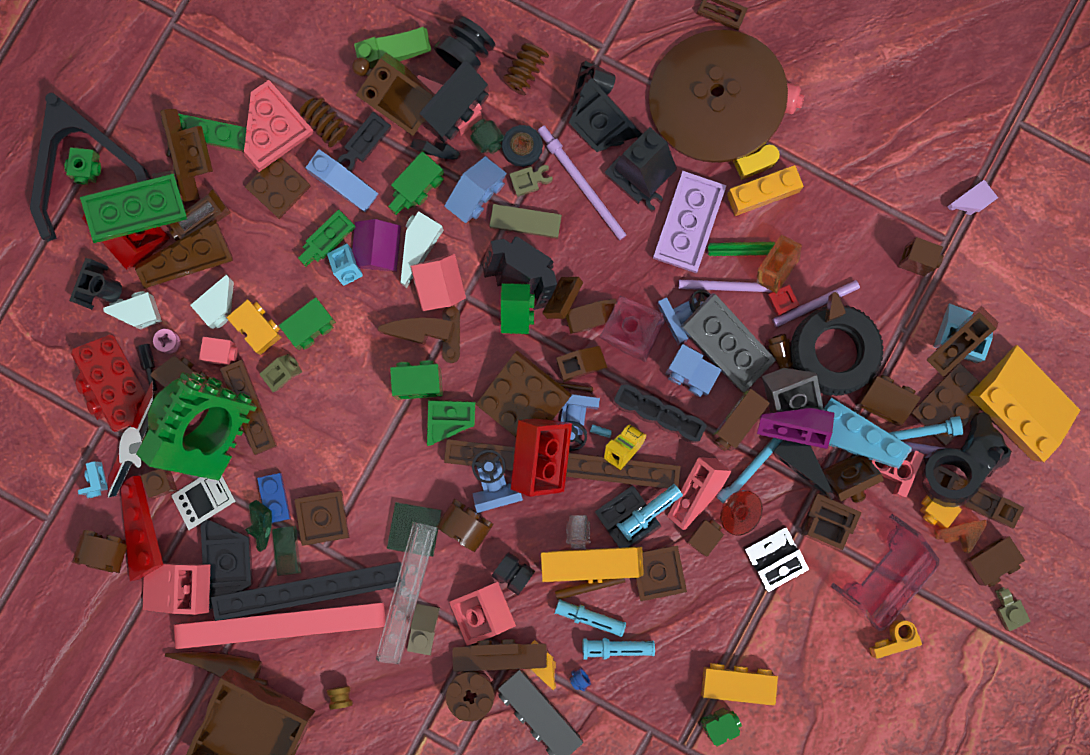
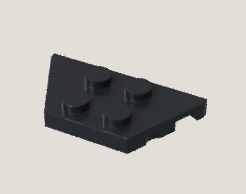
[567,74,643,152]
[200,519,253,610]

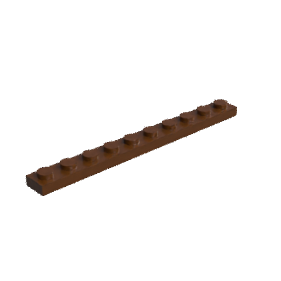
[444,439,680,489]

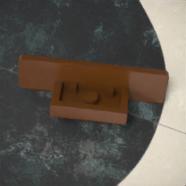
[160,109,213,202]
[452,639,547,672]

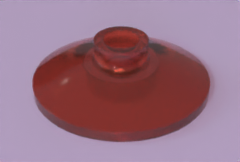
[720,490,763,536]

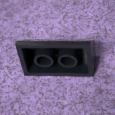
[419,60,489,143]

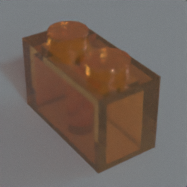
[756,235,802,294]

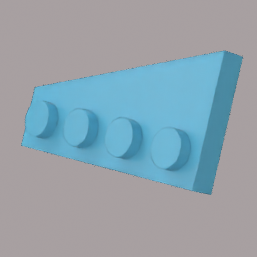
[824,398,912,469]

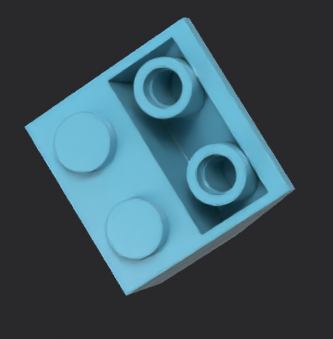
[933,303,993,363]

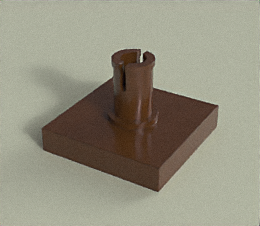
[823,454,884,503]

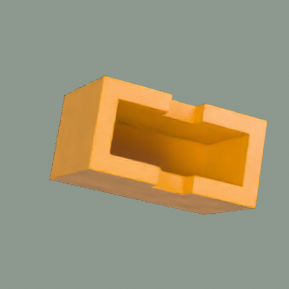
[226,300,282,355]

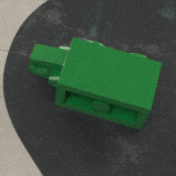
[388,151,444,215]

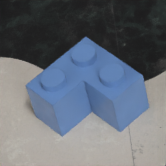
[444,156,507,223]
[665,344,722,397]

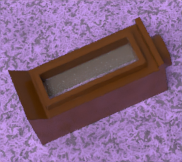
[169,189,231,241]

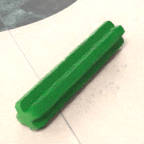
[707,242,776,256]

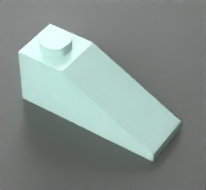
[401,211,444,288]

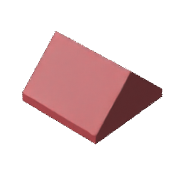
[410,253,466,311]

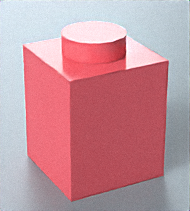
[199,337,238,366]

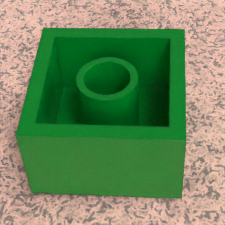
[390,360,443,400]

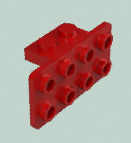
[71,335,146,432]

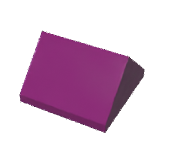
[352,219,401,272]

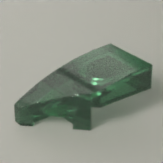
[245,500,272,552]

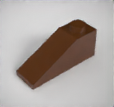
[927,306,999,377]

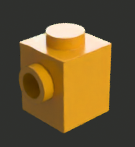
[919,495,962,528]

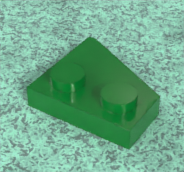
[427,400,476,446]

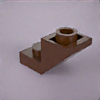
[566,299,622,334]

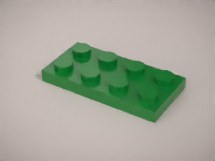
[80,174,187,243]

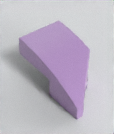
[948,180,998,215]

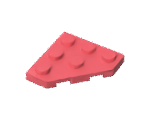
[244,80,313,172]

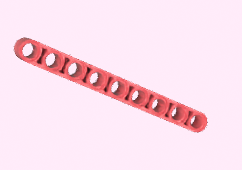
[174,602,386,649]

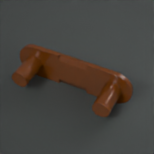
[442,306,460,363]

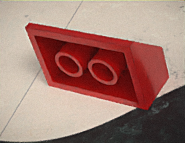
[82,213,170,270]
[511,418,572,497]

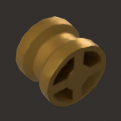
[326,686,353,710]

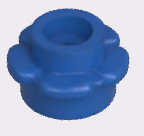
[570,668,591,692]

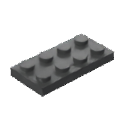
[680,293,776,393]

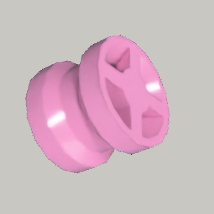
[153,329,181,354]

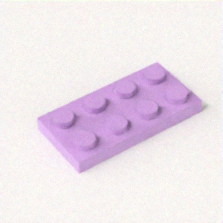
[653,171,726,273]

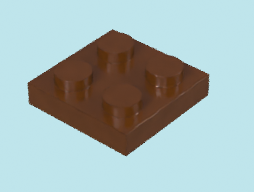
[245,157,311,219]
[294,491,350,546]
[636,545,687,601]

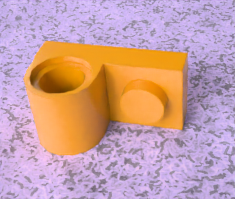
[869,619,922,659]

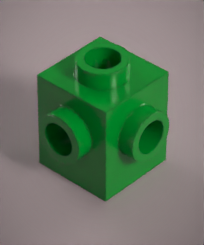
[65,148,101,185]

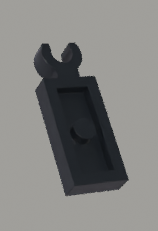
[337,112,392,172]
[604,156,663,212]

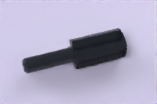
[136,344,157,392]

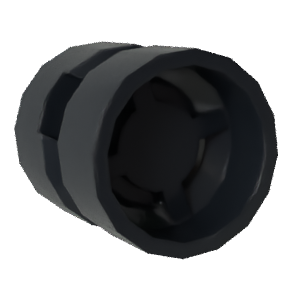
[491,552,535,596]

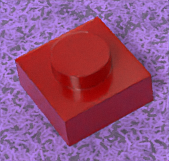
[767,285,800,316]

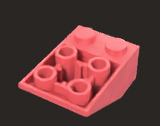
[143,563,210,615]

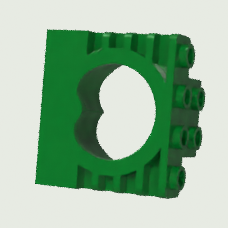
[136,372,257,481]

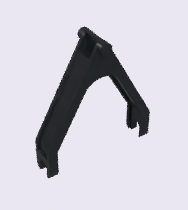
[30,93,151,242]

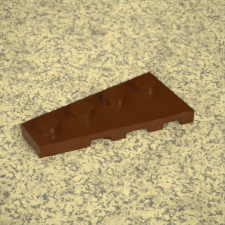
[135,219,233,289]

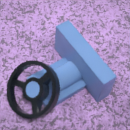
[657,290,711,345]
[561,394,600,451]
[472,450,523,513]

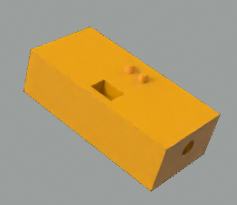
[541,547,644,583]

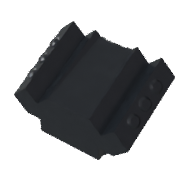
[482,236,557,310]

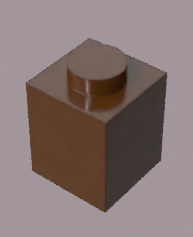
[141,469,178,499]
[686,519,725,557]

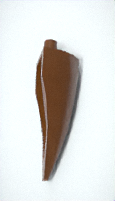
[165,652,268,686]

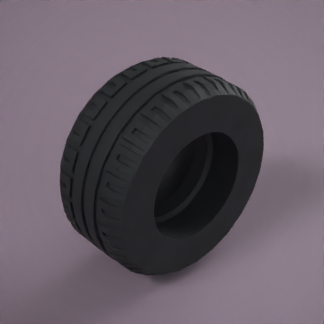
[790,305,884,396]

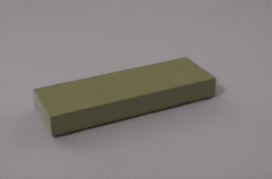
[490,204,562,239]

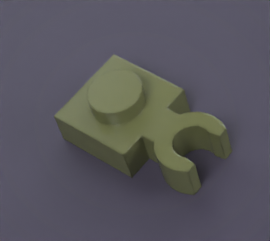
[510,165,553,197]

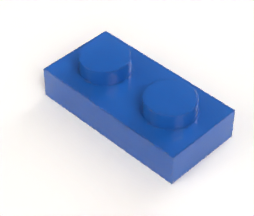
[257,473,291,524]

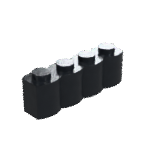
[613,385,707,443]

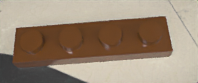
[220,360,277,455]

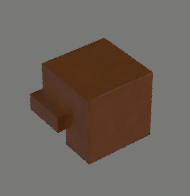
[801,494,862,550]

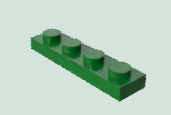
[165,114,247,152]

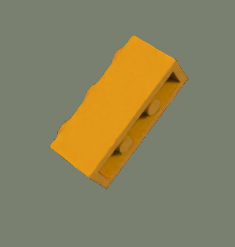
[727,165,804,216]
[701,663,778,705]

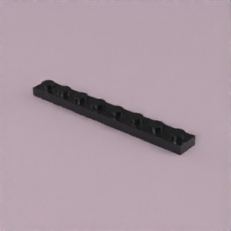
[211,561,405,621]

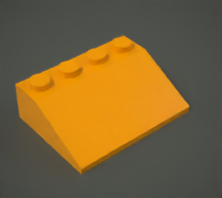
[968,345,1080,462]

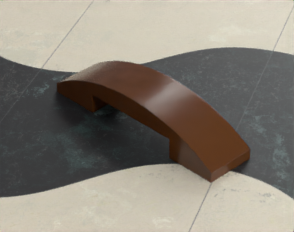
[934,466,1025,529]

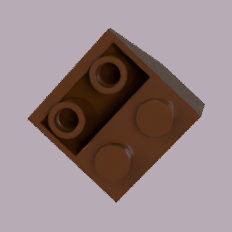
[856,375,921,426]

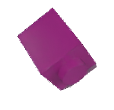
[757,408,835,449]

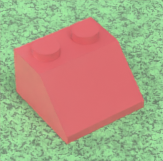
[449,582,516,646]

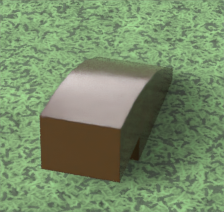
[378,318,455,345]

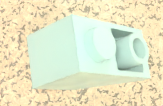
[103,291,162,329]

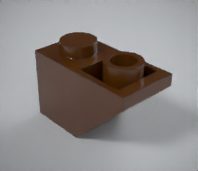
[556,346,608,383]

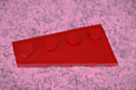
[120,476,163,581]

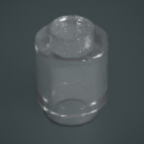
[566,515,590,549]

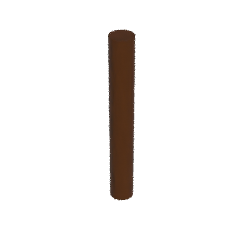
[555,578,626,600]

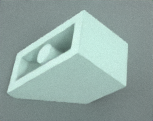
[190,275,234,329]

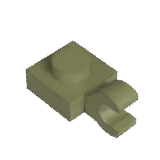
[995,587,1030,632]

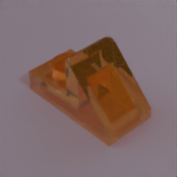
[934,520,987,553]

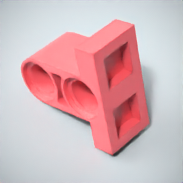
[868,451,924,498]

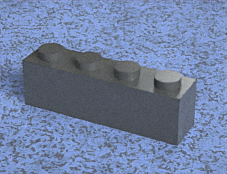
[498,669,584,755]

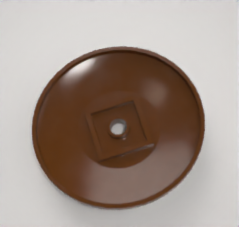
[649,30,788,163]

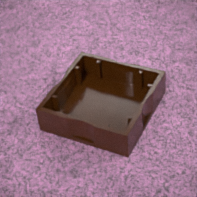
[186,668,315,755]

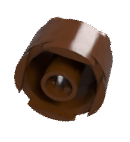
[437,498,494,552]
[72,530,127,574]
[446,671,495,722]

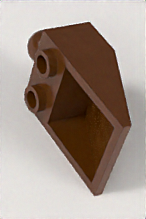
[352,53,435,136]

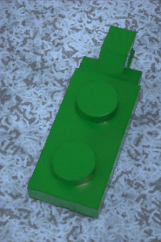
[298,210,356,267]

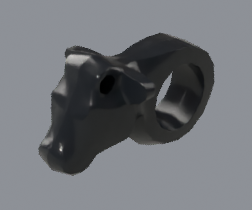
[922,412,1012,507]

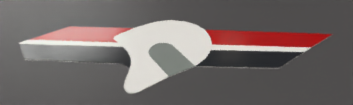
[108,381,153,498]

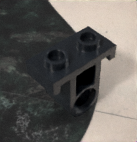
[571,61,616,106]
[69,258,122,310]

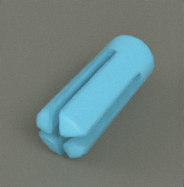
[590,424,612,438]

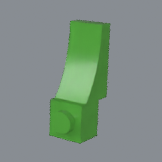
[354,27,431,68]

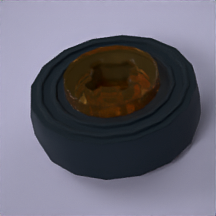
[502,125,543,167]

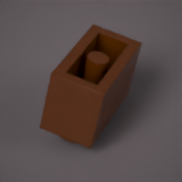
[898,237,944,276]
[964,536,1026,587]

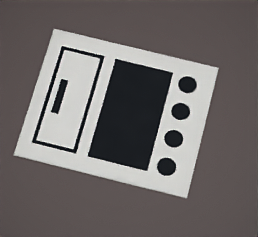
[171,476,235,530]

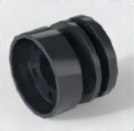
[434,15,495,71]

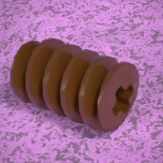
[503,43,549,96]
[299,97,349,148]

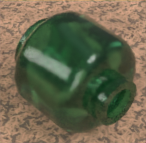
[470,119,504,154]

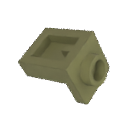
[260,354,302,392]

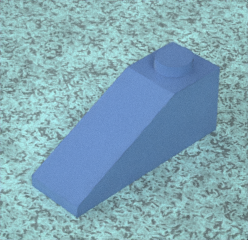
[305,149,379,213]

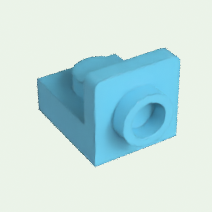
[327,244,363,285]
[78,461,108,498]

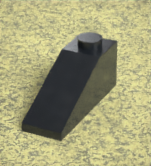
[773,440,835,500]

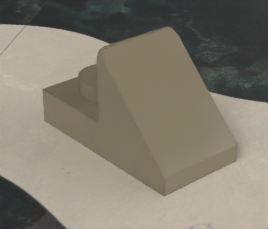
[407,604,440,655]

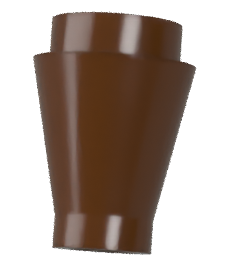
[767,334,793,369]

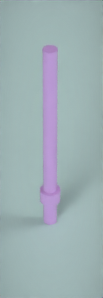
[538,125,627,241]

